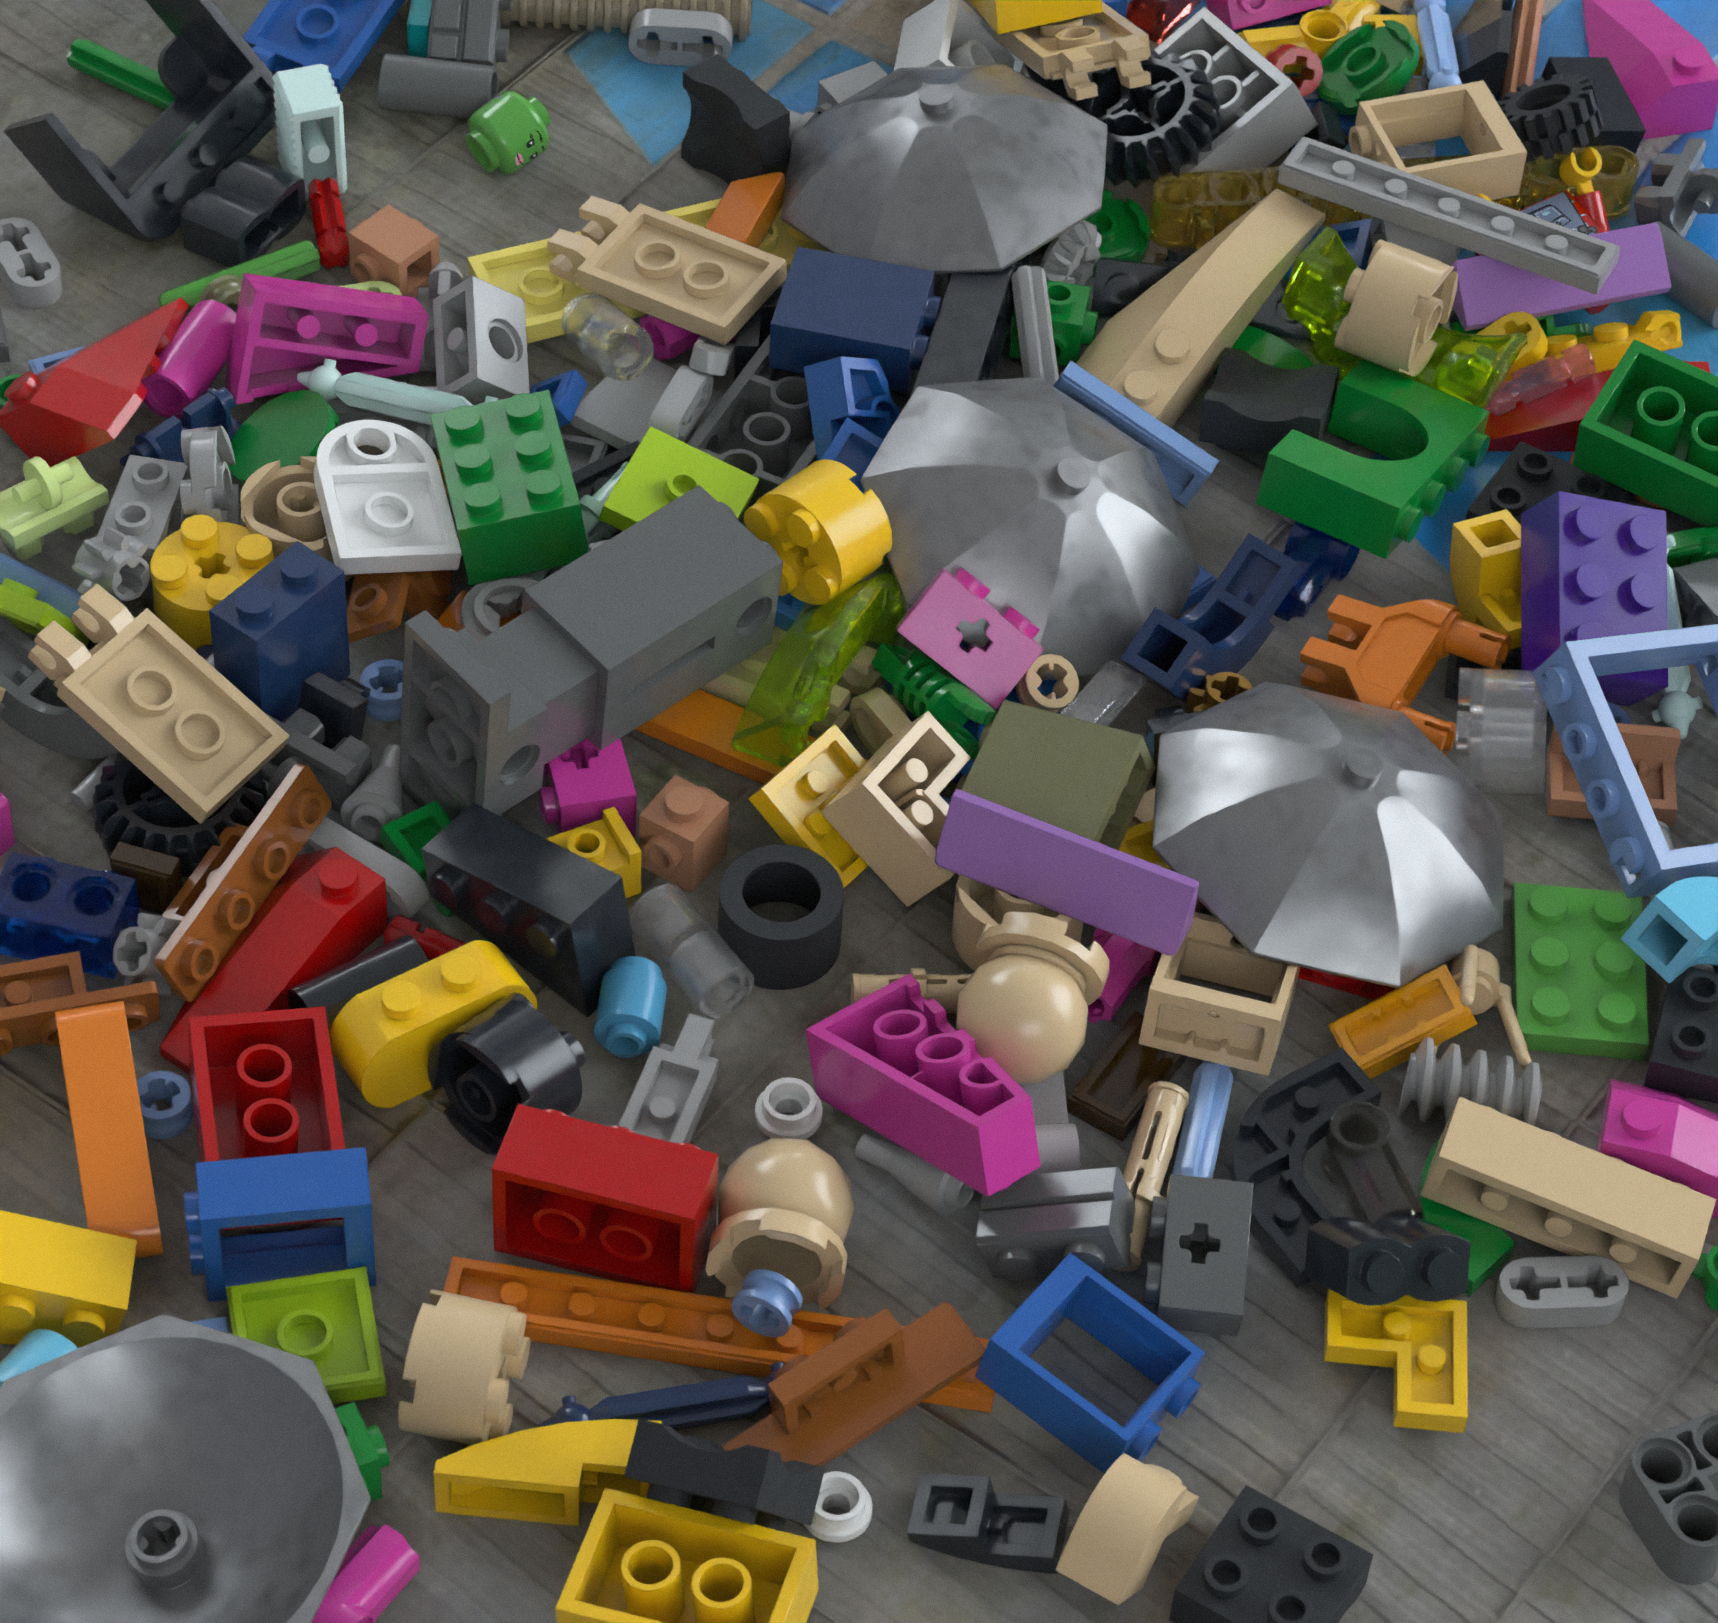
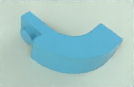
[1620,876,1718,983]

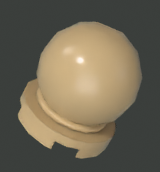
[956,911,1110,1084]
[706,1138,855,1310]

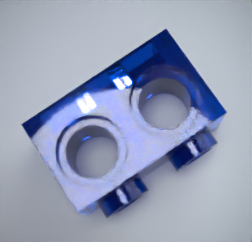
[0,851,140,979]

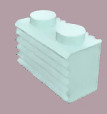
[272,64,348,200]

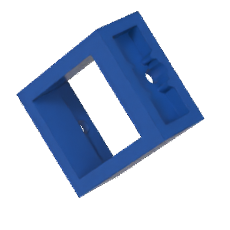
[184,1147,377,1302]
[975,1252,1206,1474]

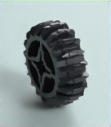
[1073,50,1220,189]
[93,751,267,877]

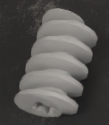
[1396,1037,1543,1126]

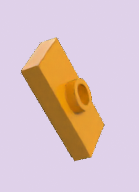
[1328,964,1477,1080]

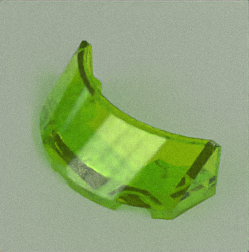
[1282,226,1528,409]
[731,573,906,767]

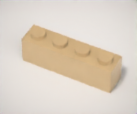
[1420,1096,1716,1299]

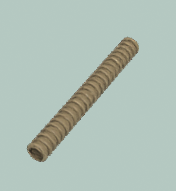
[397,0,752,42]

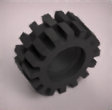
[1497,73,1604,161]

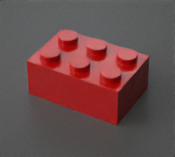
[189,1007,346,1230]
[491,1104,719,1293]

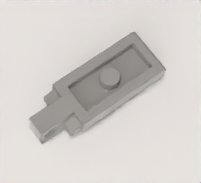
[618,1013,719,1143]

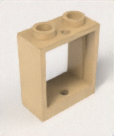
[1349,80,1527,200]
[1139,912,1300,1076]

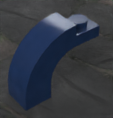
[1120,533,1303,701]

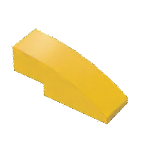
[434,1419,662,1526]

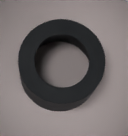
[718,844,844,990]

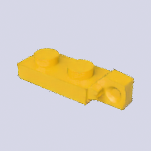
[1526,310,1683,383]

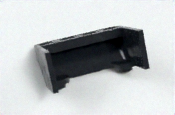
[3,0,277,242]

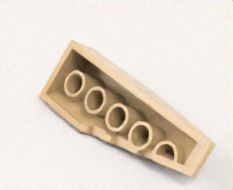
[1076,188,1326,429]

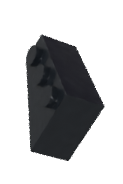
[421,803,636,1018]

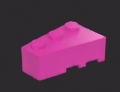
[224,273,429,405]

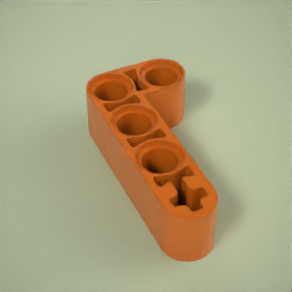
[55,1001,163,1259]

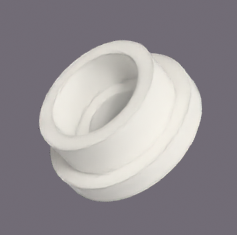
[755,1077,823,1139]
[804,1471,873,1543]

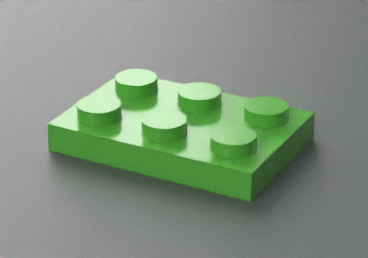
[1510,882,1649,1061]

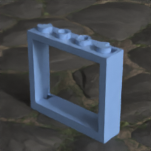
[1533,624,1718,899]

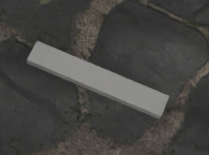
[1277,137,1621,295]

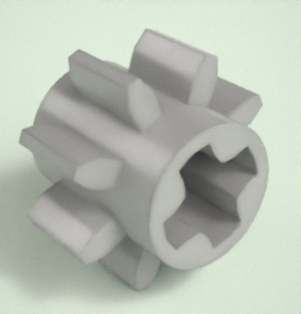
[72,527,150,602]
[113,913,181,997]

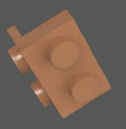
[1545,723,1681,826]

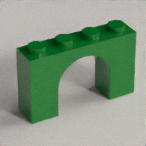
[1256,359,1490,559]

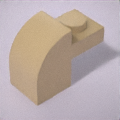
[1055,1453,1199,1605]

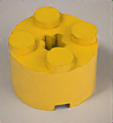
[744,459,893,605]
[150,514,274,651]

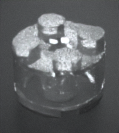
[1456,668,1547,796]

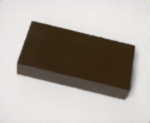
[1066,1011,1188,1142]

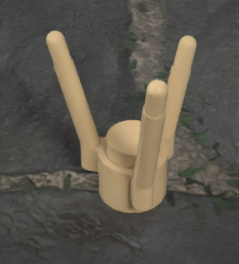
[1435,945,1531,1069]

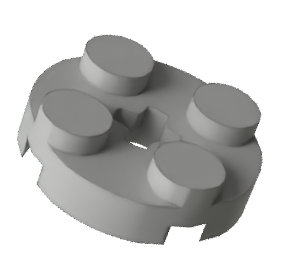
[180,426,241,525]

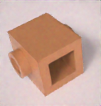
[348,204,440,297]
[639,775,729,892]

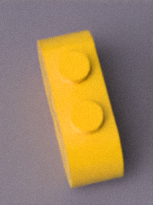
[329,940,537,1108]

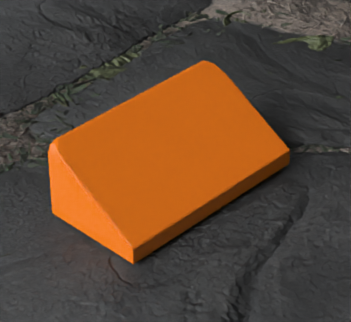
[705,172,785,249]

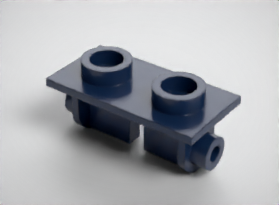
[119,387,242,469]

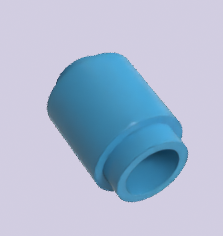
[594,956,667,1058]

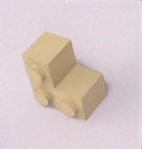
[821,711,971,907]

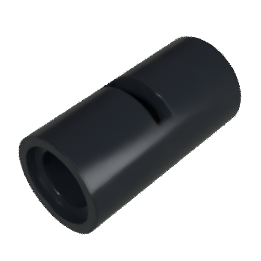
[287,935,429,1032]

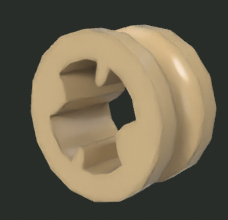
[1016,654,1079,713]

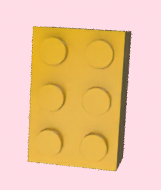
[555,1488,819,1623]

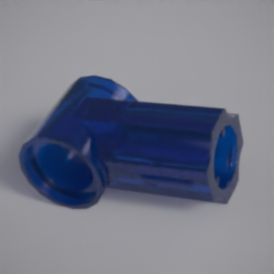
[1273,521,1361,621]

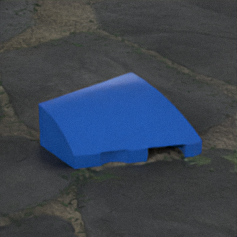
[804,356,901,461]

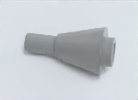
[340,744,403,843]
[855,1133,975,1217]

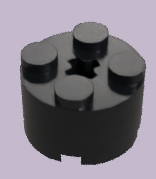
[427,992,586,1156]

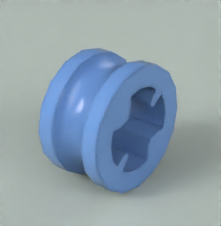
[360,659,403,721]
[137,1070,193,1139]
[731,1269,803,1337]

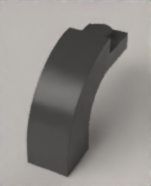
[0,615,118,759]

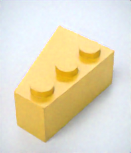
[0,1210,137,1347]

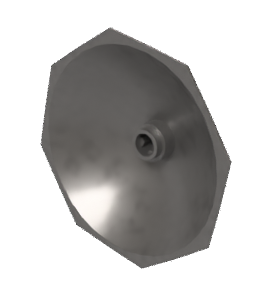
[781,64,1107,274]
[860,377,1200,681]
[1152,682,1504,989]
[0,1314,371,1623]

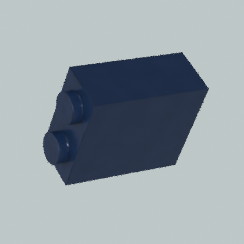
[769,246,942,393]
[209,541,350,722]

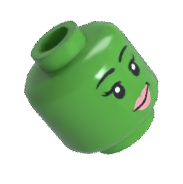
[465,91,551,175]

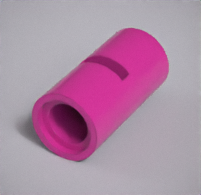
[141,300,236,419]

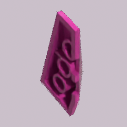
[1582,0,1718,140]
[1596,1079,1718,1219]

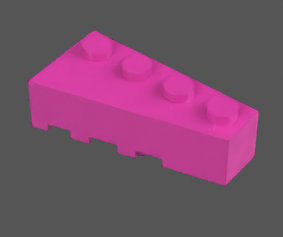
[806,973,1041,1197]

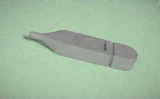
[689,335,735,376]

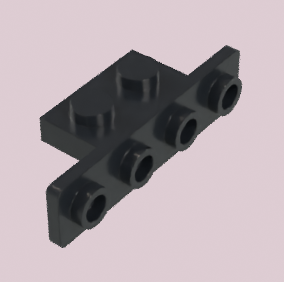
[1091,246,1325,341]

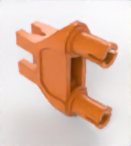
[1300,594,1512,757]

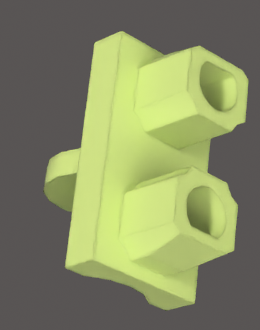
[0,456,109,560]

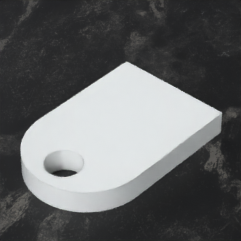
[313,420,462,575]

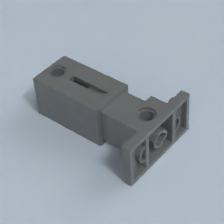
[399,485,783,821]

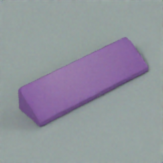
[1452,223,1671,331]
[935,789,1199,955]

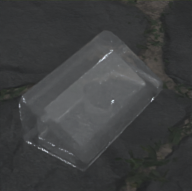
[1061,660,1147,726]

